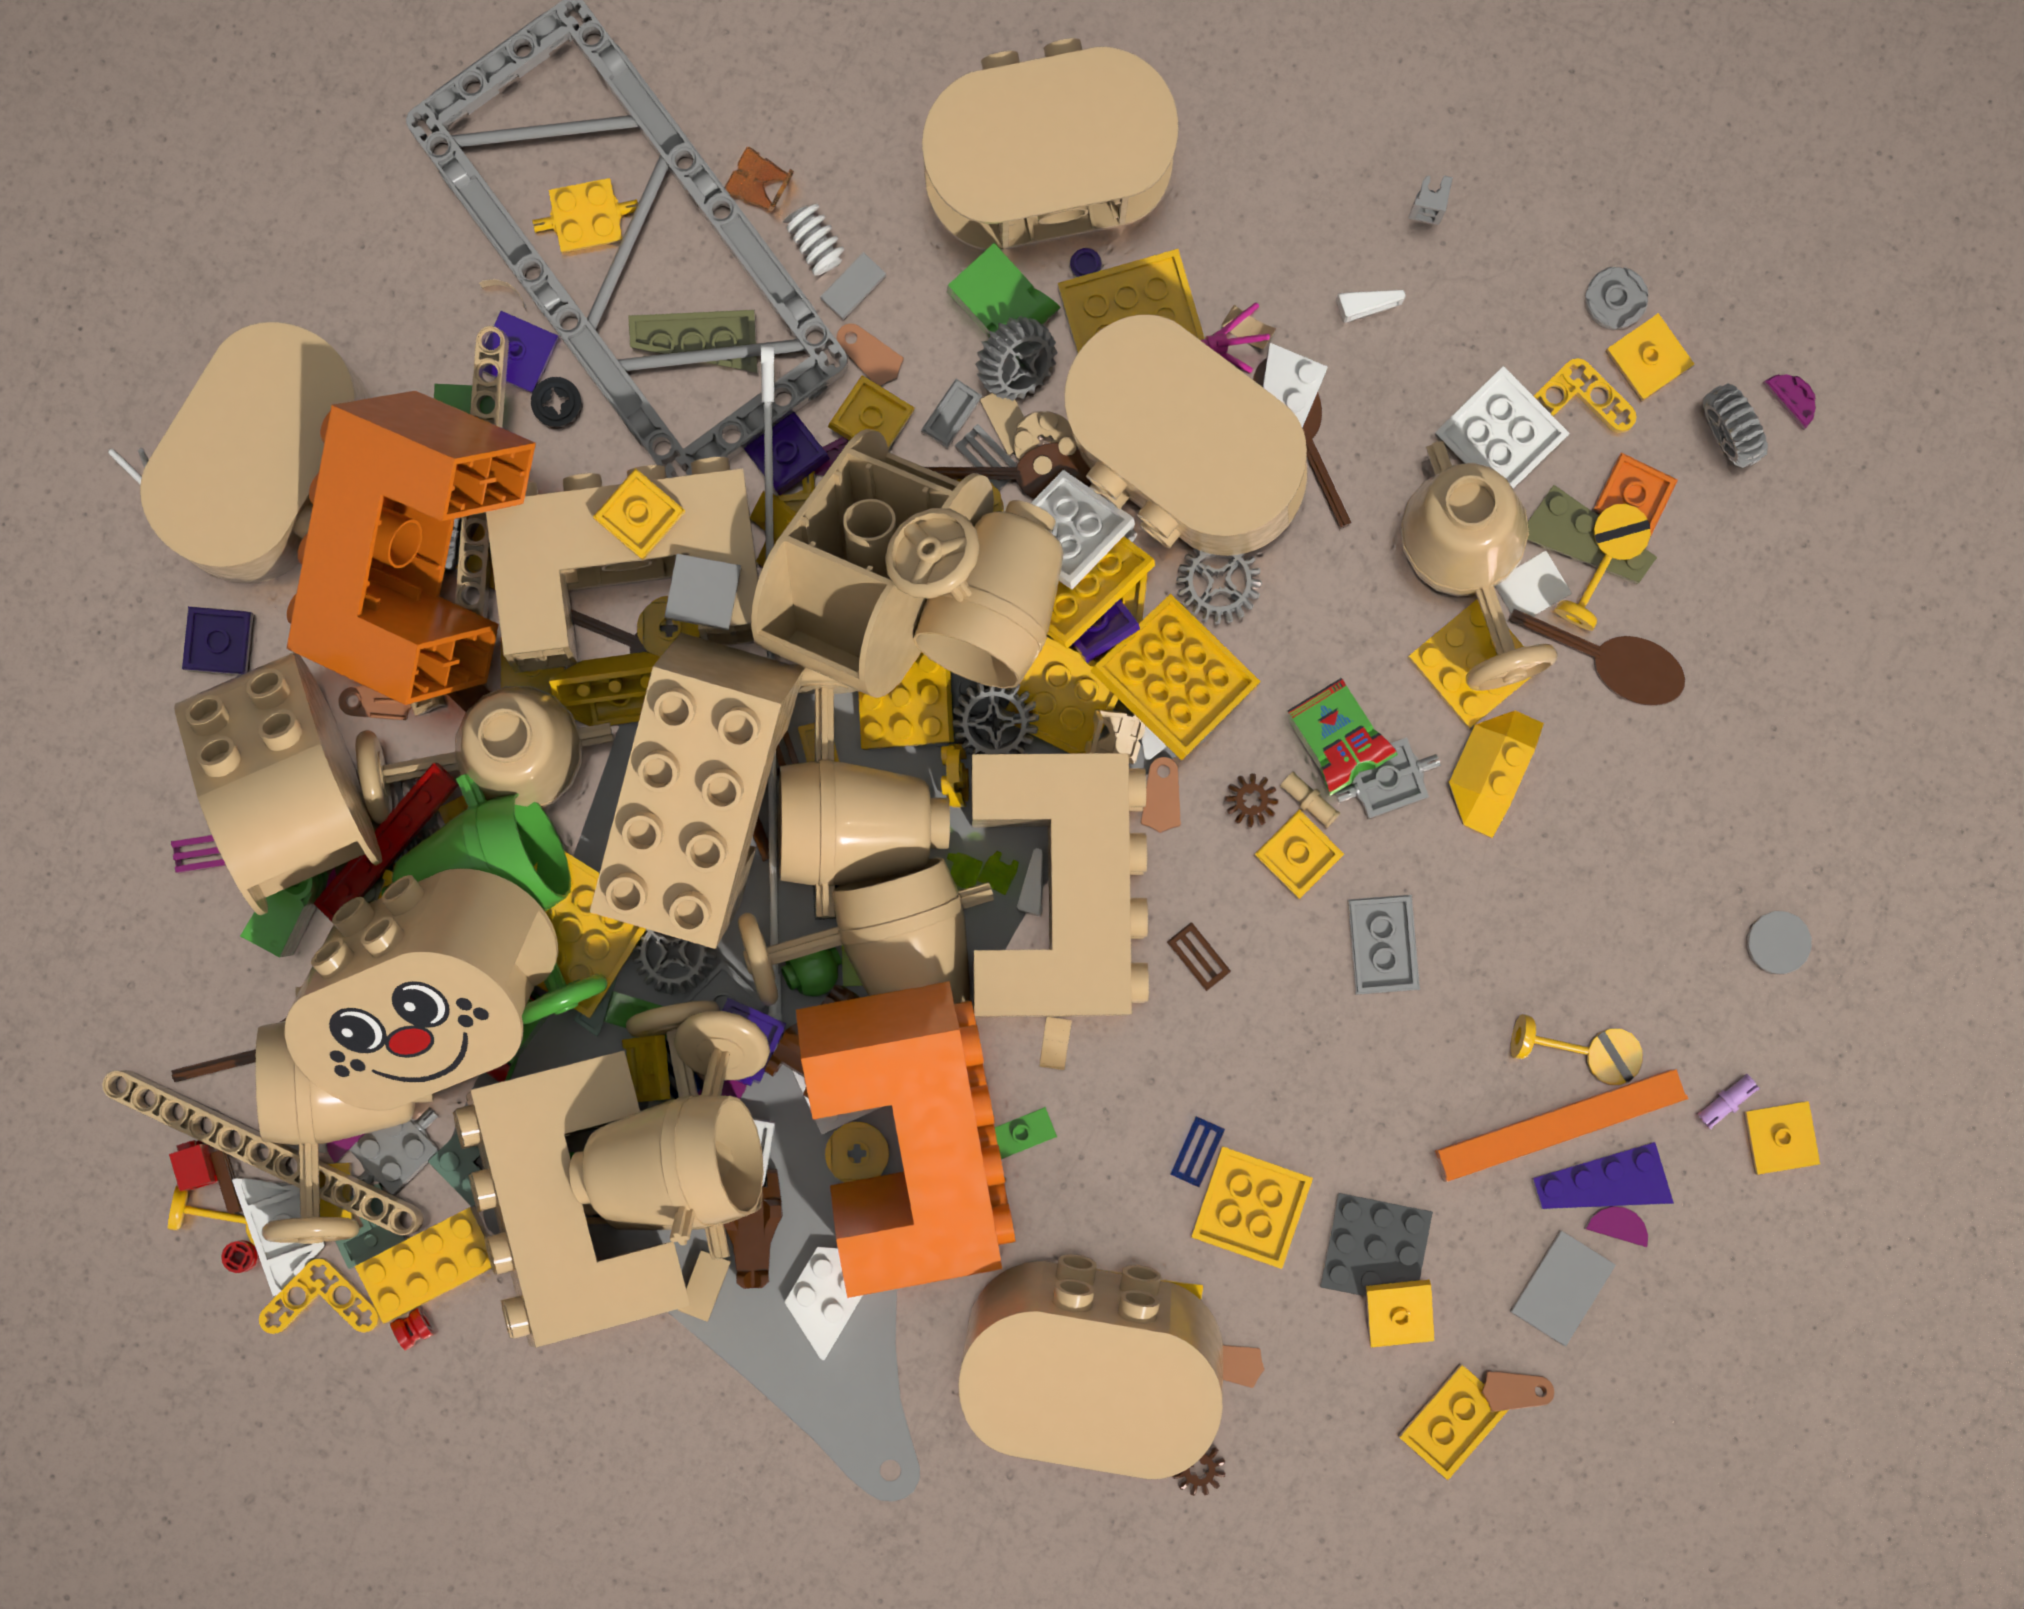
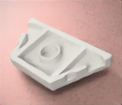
[232,1177,325,1296]
[785,1246,863,1360]

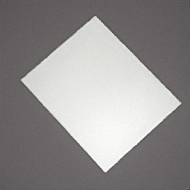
[1495,551,1572,625]

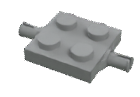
[1336,737,1441,819]
[349,1107,440,1196]

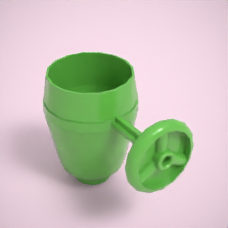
[381,774,608,1024]

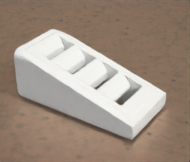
[1336,290,1405,323]
[1016,848,1043,917]

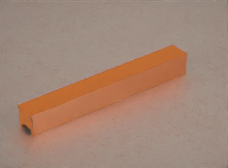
[1435,1069,1689,1182]

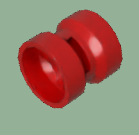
[221,1240,259,1273]
[390,1307,434,1351]

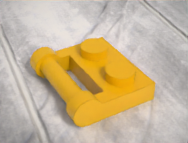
[622,1035,671,1102]

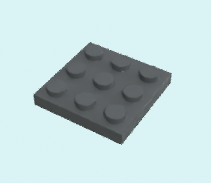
[1320,1193,1433,1296]

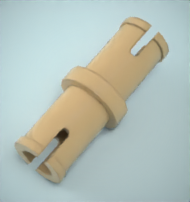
[1280,771,1341,828]

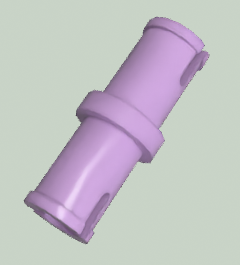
[1697,1073,1760,1130]

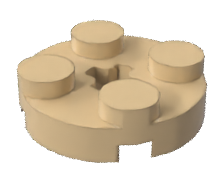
[1013,411,1077,475]

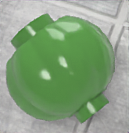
[781,947,842,997]

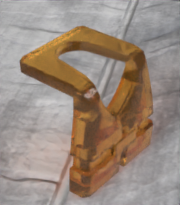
[724,147,794,211]

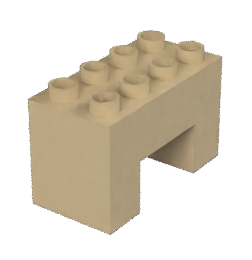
[486,457,759,673]
[590,633,804,949]
[971,753,1149,1018]
[452,1051,690,1347]

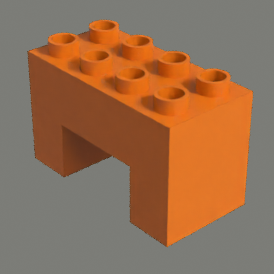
[286,391,536,705]
[796,981,1016,1298]

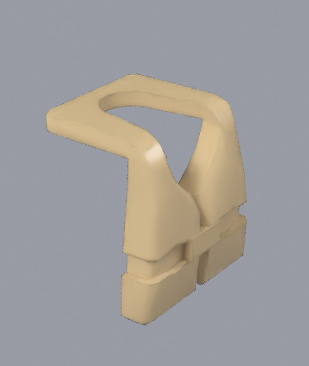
[1085,709,1146,764]

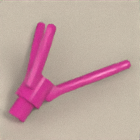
[1201,302,1270,373]

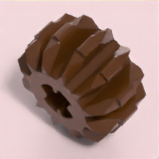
[1224,773,1279,828]
[1172,1447,1226,1496]

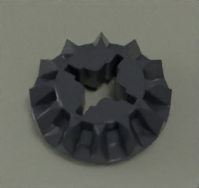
[531,377,581,427]

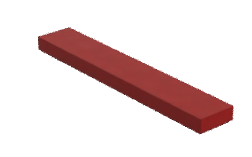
[314,763,459,922]

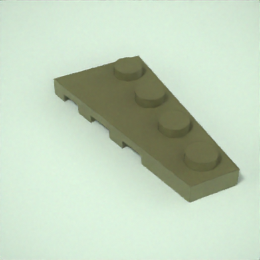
[628,310,758,373]
[1527,485,1657,584]

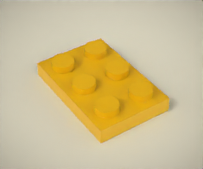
[1398,1364,1509,1480]

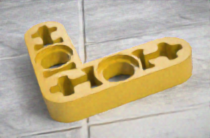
[1534,358,1637,433]
[259,1258,380,1334]

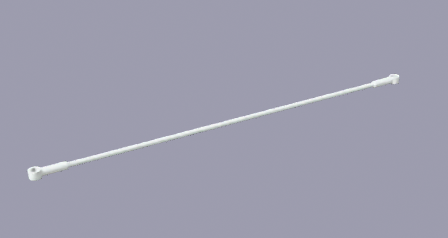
[761,345,782,1021]

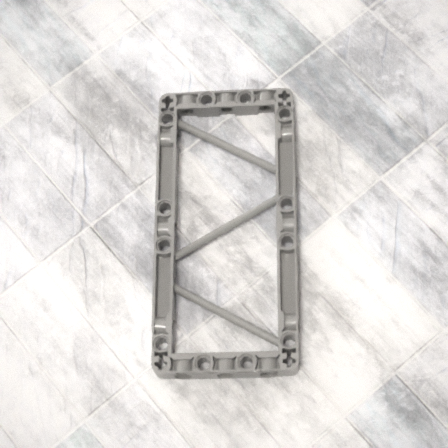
[406,0,848,478]

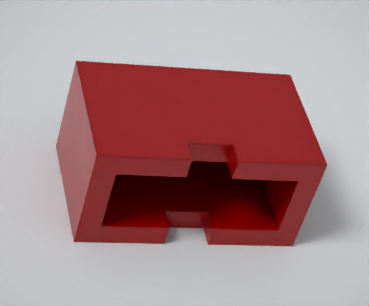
[169,1140,218,1191]

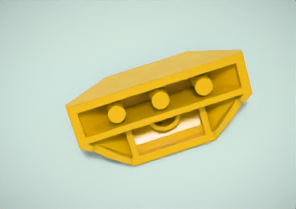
[549,652,661,726]
[1448,710,1544,838]

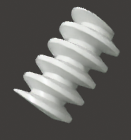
[783,204,845,276]

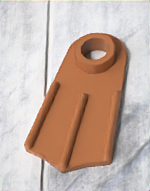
[837,323,904,386]
[338,686,411,721]
[1141,757,1181,833]
[1223,1345,1265,1388]
[1482,1371,1555,1412]

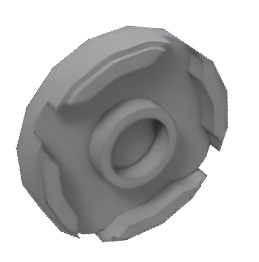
[1585,267,1648,330]
[1747,911,1812,974]

